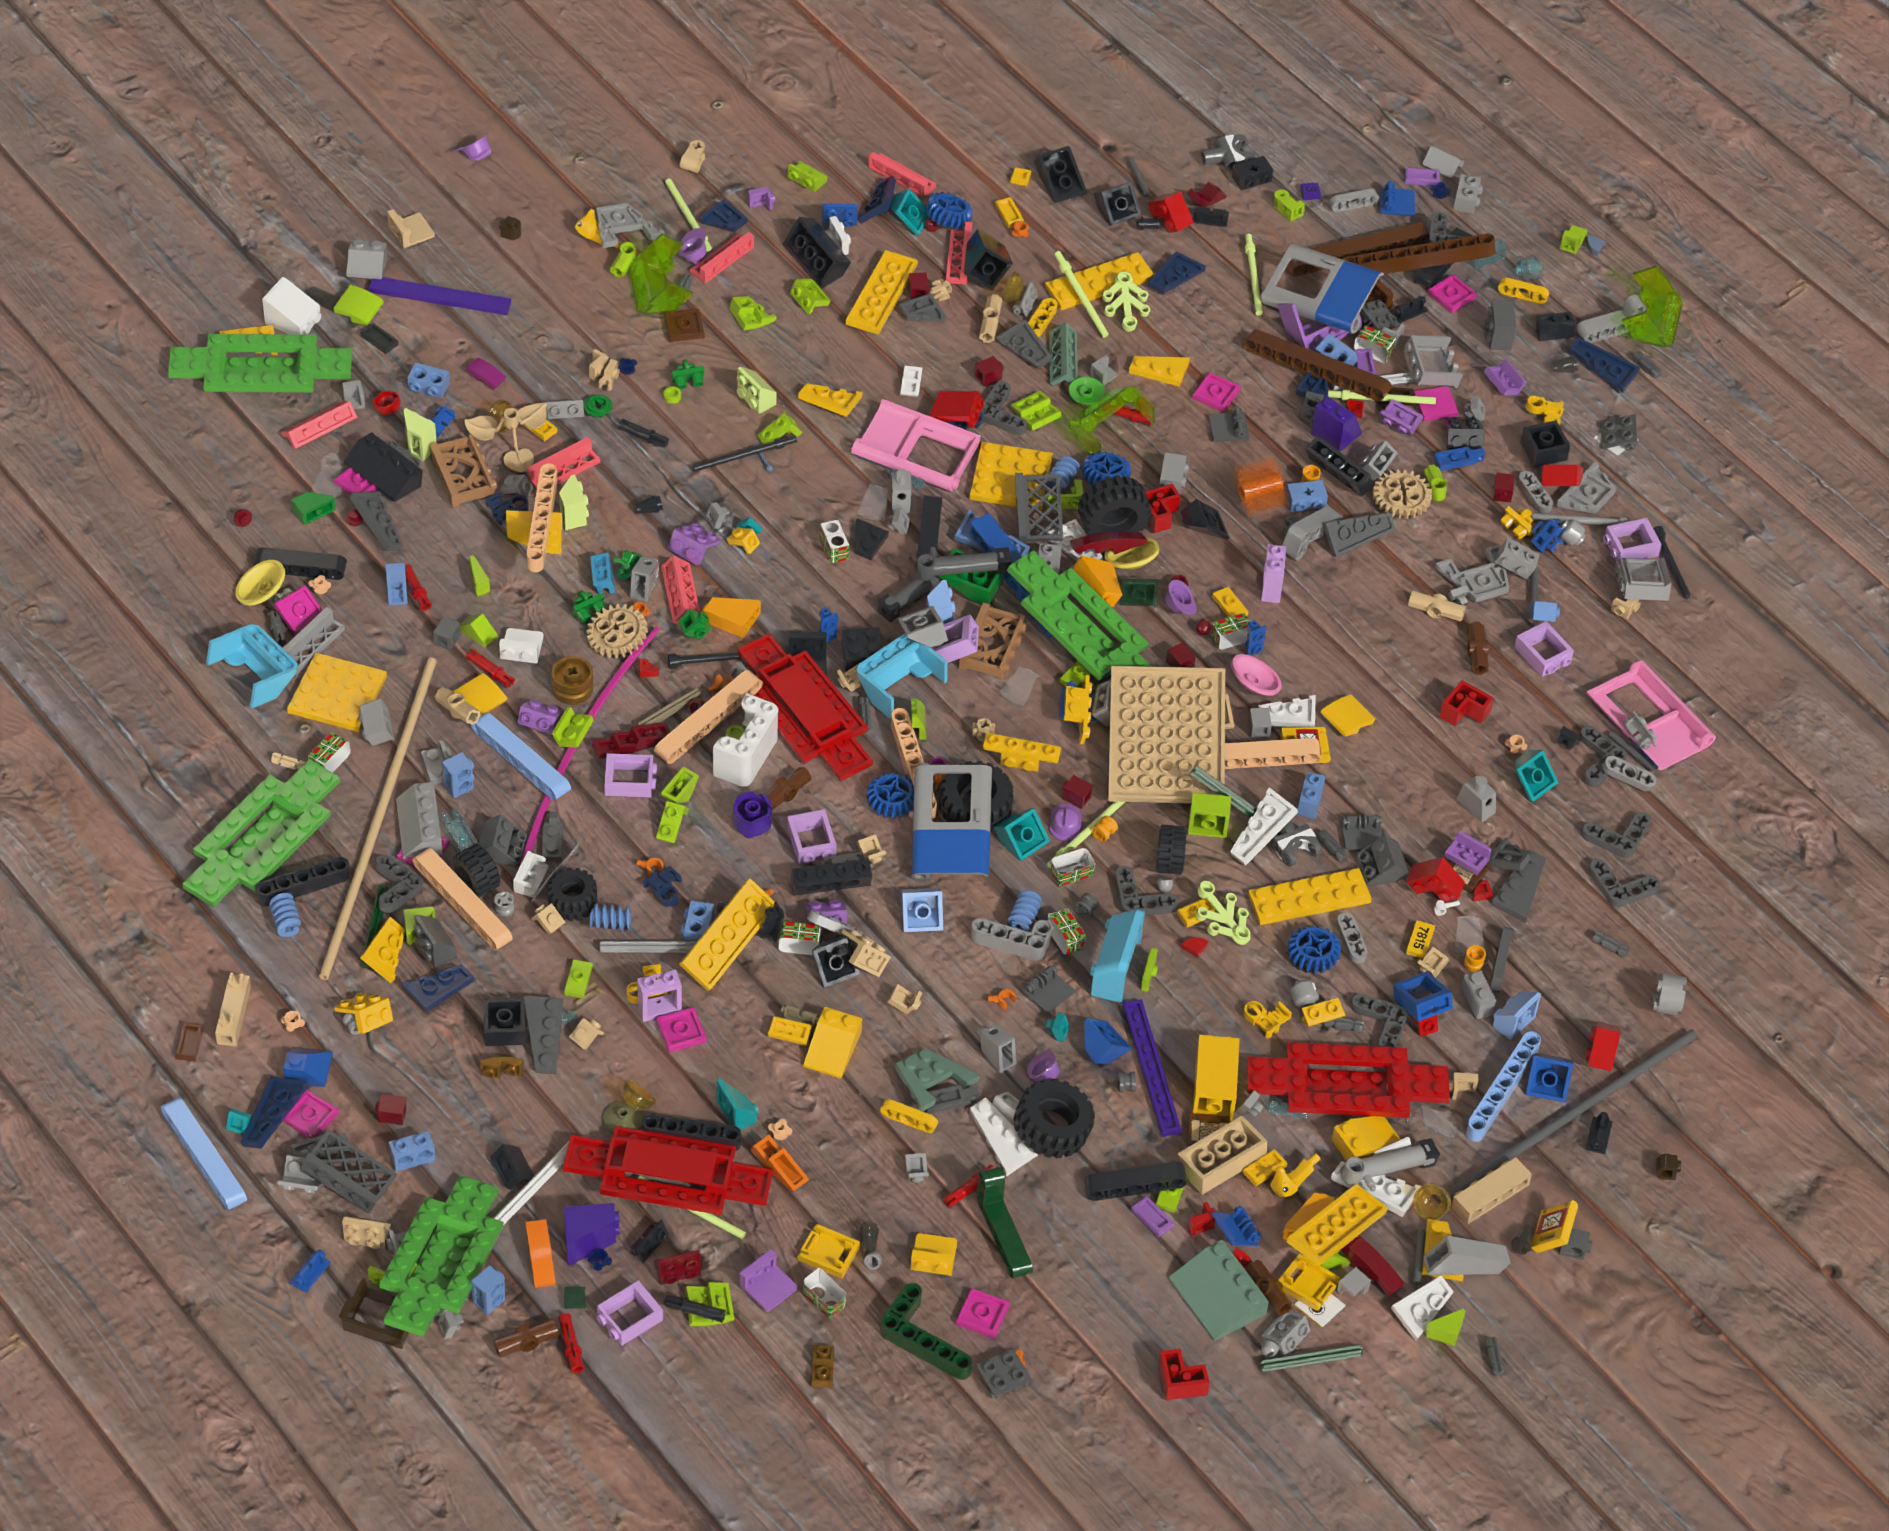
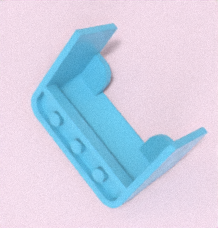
[206,624,298,708]
[857,634,947,719]
[1090,909,1145,1003]

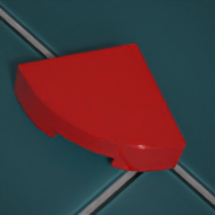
[1346,399,1364,419]
[638,659,659,677]
[1473,879,1493,901]
[1181,938,1209,958]
[1233,1248,1252,1271]

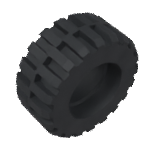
[1078,476,1152,535]
[939,761,1014,833]
[1013,1079,1095,1158]

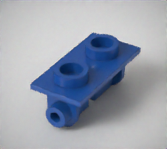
[429,403,455,437]
[819,608,838,642]
[1245,620,1267,656]
[289,1250,331,1293]

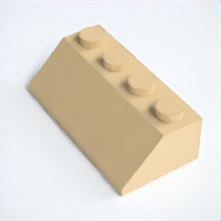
[1177,1116,1267,1195]

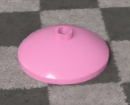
[1231,654,1282,696]

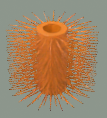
[1232,456,1289,518]

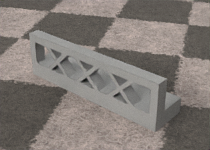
[283,607,345,675]

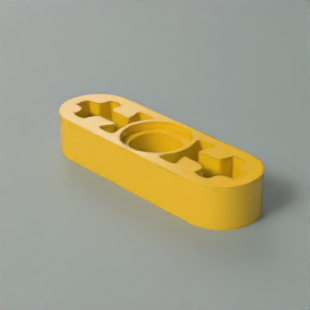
[1498,278,1549,304]
[1028,298,1058,337]
[880,1099,938,1133]

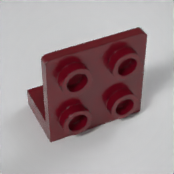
[654,1250,701,1285]

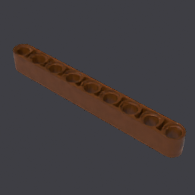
[1287,222,1430,276]
[1343,234,1496,274]
[1243,329,1392,401]

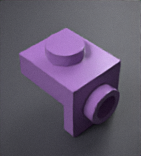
[748,186,775,210]

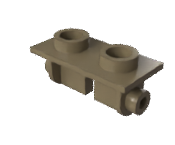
[780,1004,820,1033]

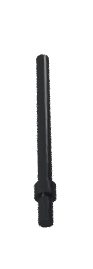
[692,435,797,472]

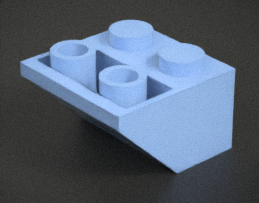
[926,580,955,625]

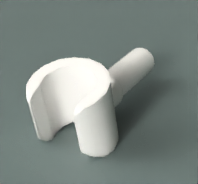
[1434,900,1460,916]

